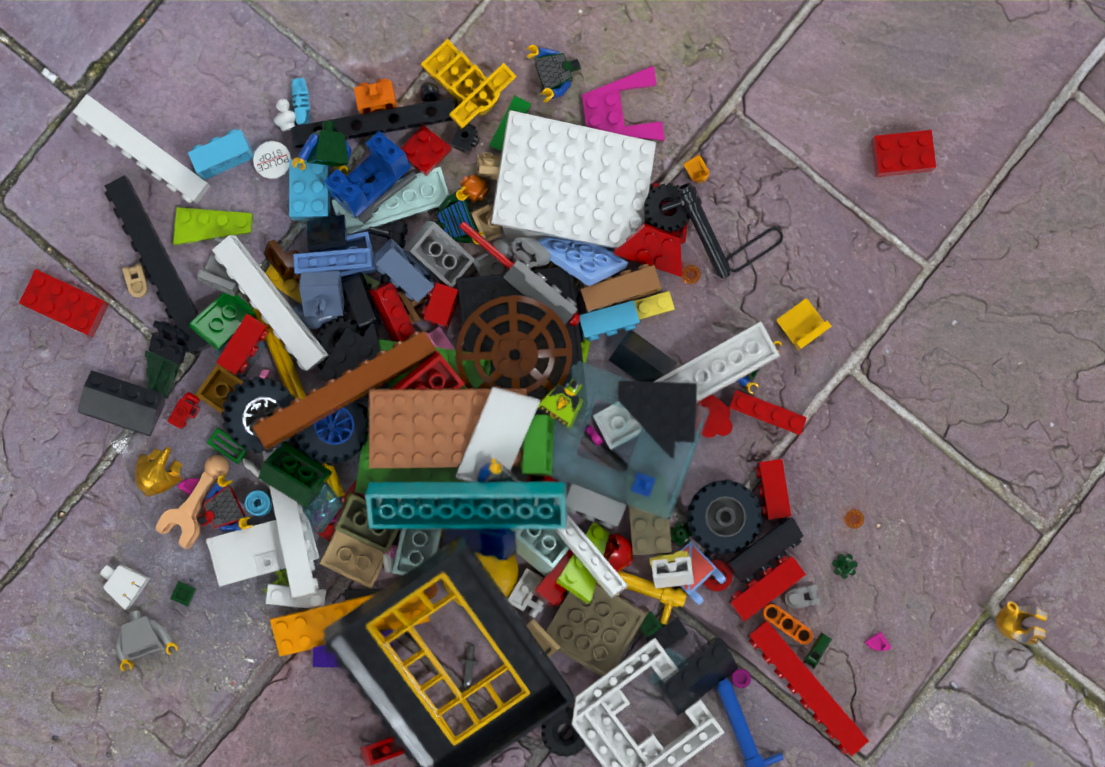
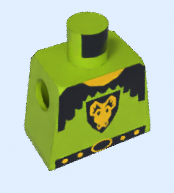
[538,379,583,429]

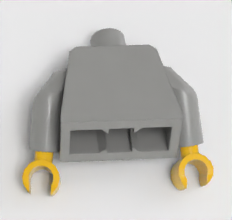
[115,611,178,671]

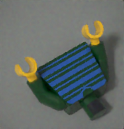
[435,186,484,245]

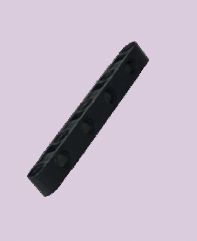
[291,98,458,148]

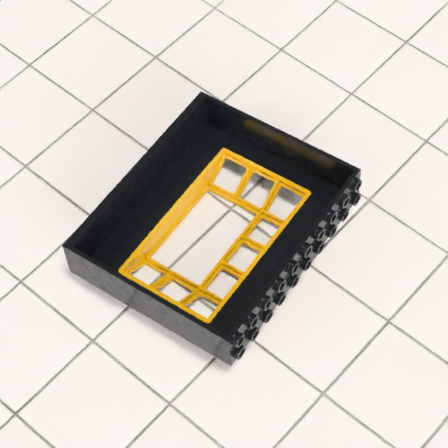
[323,535,576,767]

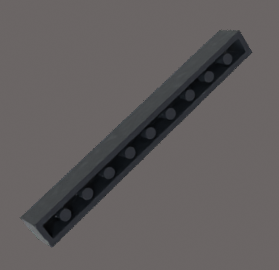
[104,175,212,355]

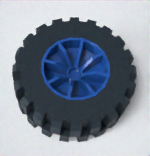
[294,400,369,466]

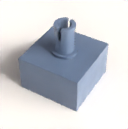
[299,271,345,318]

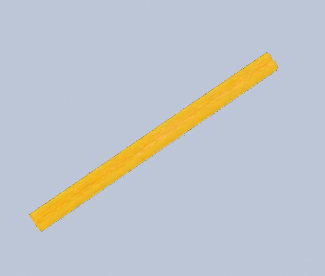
[249,298,345,501]

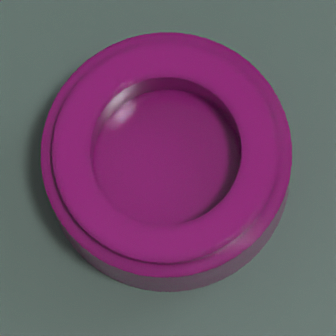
[731,668,751,688]

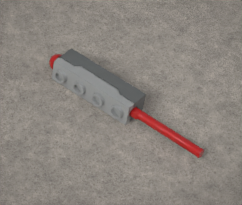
[459,222,580,326]

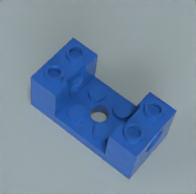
[324,131,411,218]

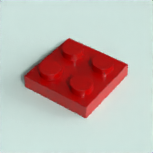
[401,125,452,177]

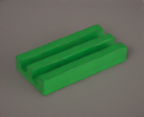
[207,427,248,465]

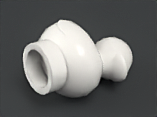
[274,99,296,132]

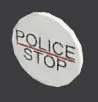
[253,141,291,179]

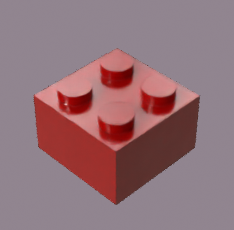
[422,283,459,330]

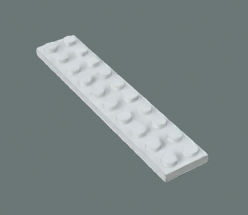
[593,322,780,450]

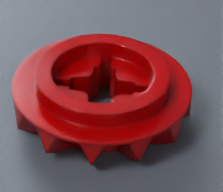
[703,560,733,591]

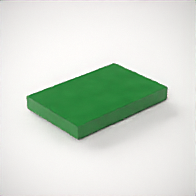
[189,292,256,350]

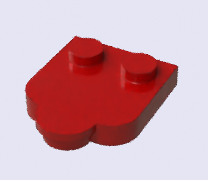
[696,395,733,438]

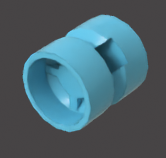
[245,490,273,516]

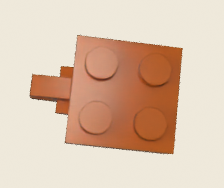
[354,79,398,114]

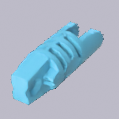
[292,78,310,125]

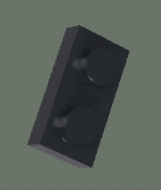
[646,617,689,649]

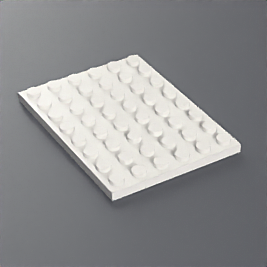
[490,110,656,249]

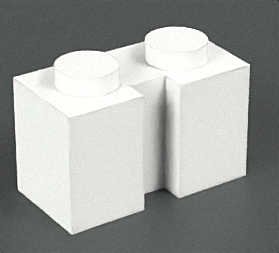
[652,556,694,588]

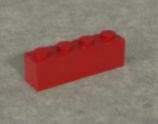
[729,555,806,622]

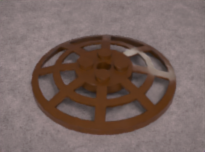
[455,295,572,404]

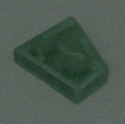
[145,351,181,399]

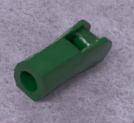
[803,633,832,669]

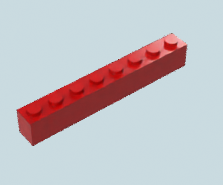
[748,620,869,756]

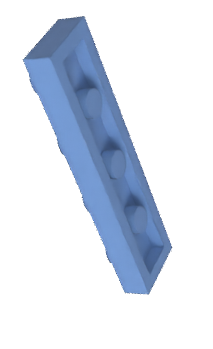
[293,248,373,274]

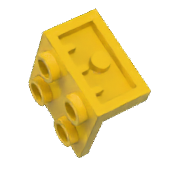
[776,298,832,351]

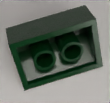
[258,442,332,508]

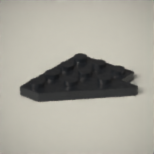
[318,323,391,408]
[618,381,697,459]

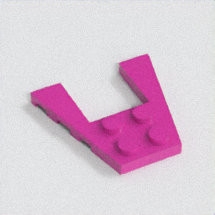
[582,66,665,142]

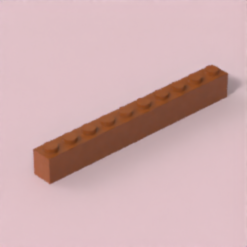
[253,331,437,450]

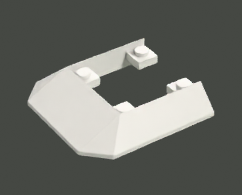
[572,638,725,767]

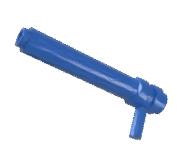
[716,679,784,767]

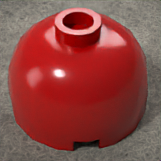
[603,533,633,572]

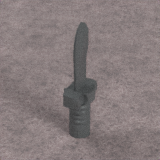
[461,645,478,688]

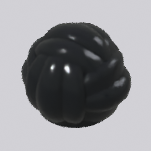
[419,83,439,102]

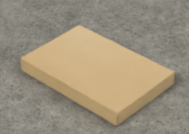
[319,530,384,589]

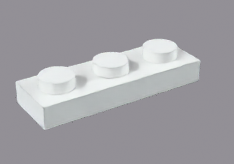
[265,583,326,609]

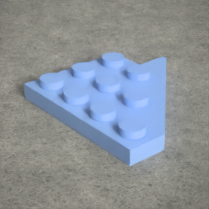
[537,236,628,286]

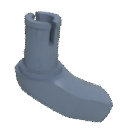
[293,303,338,329]

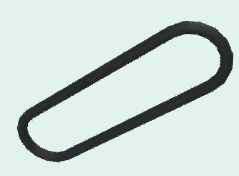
[726,228,783,272]

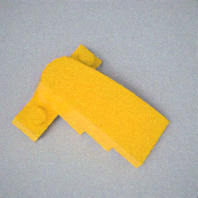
[420,39,517,129]

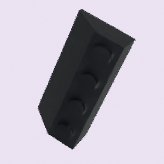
[78,370,165,436]
[727,517,804,583]
[654,637,738,716]

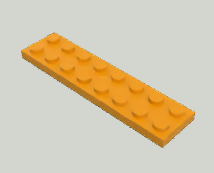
[270,593,430,656]

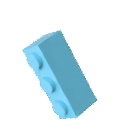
[579,300,640,342]

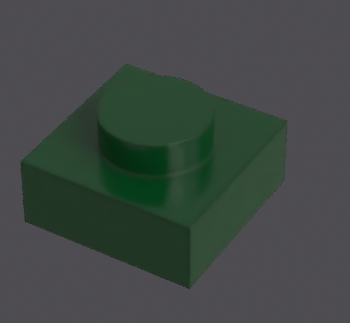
[170,581,197,607]
[639,611,663,638]

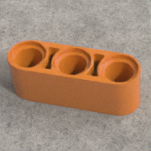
[762,604,813,644]

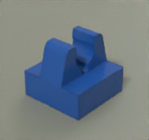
[631,472,656,498]

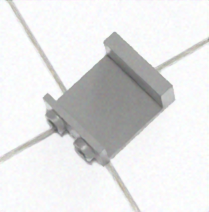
[197,237,252,296]

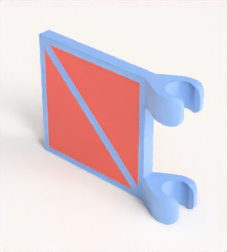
[681,541,726,605]

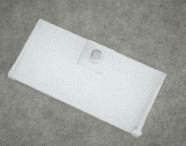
[455,387,540,482]
[206,511,320,587]

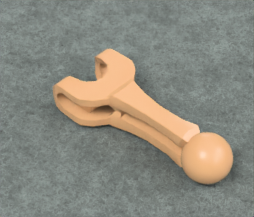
[156,455,229,550]

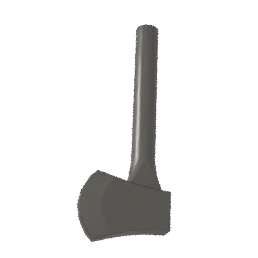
[358,172,417,223]

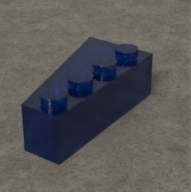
[443,529,517,561]

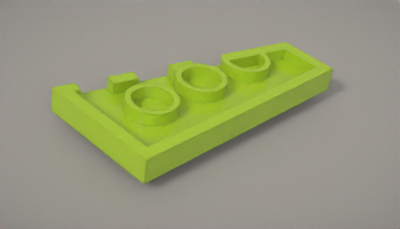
[173,207,253,246]
[556,522,609,604]

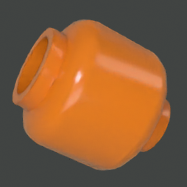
[460,174,489,202]

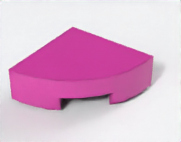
[177,478,200,495]
[864,632,891,651]

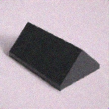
[609,330,677,382]

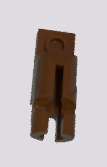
[263,240,301,284]

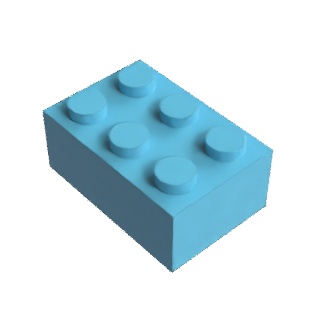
[188,129,254,180]
[289,160,330,220]

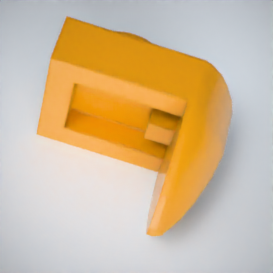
[683,154,710,183]

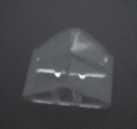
[110,425,152,459]

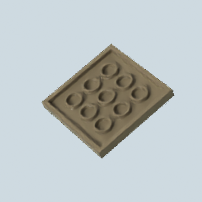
[546,583,647,677]

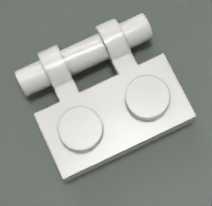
[508,568,544,618]

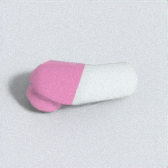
[383,545,398,573]

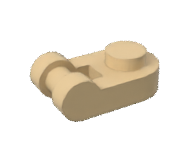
[123,263,149,298]

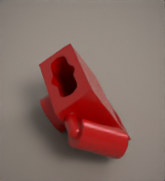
[167,392,201,429]

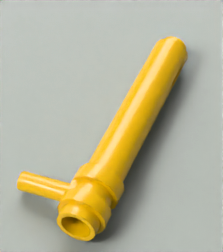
[617,571,687,624]

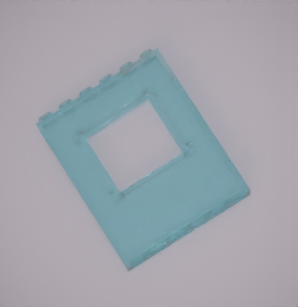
[552,361,711,520]

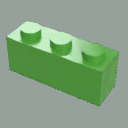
[521,415,555,476]

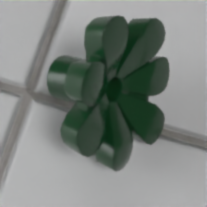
[670,521,693,547]
[832,554,858,579]

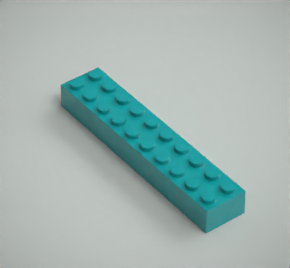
[366,482,567,529]

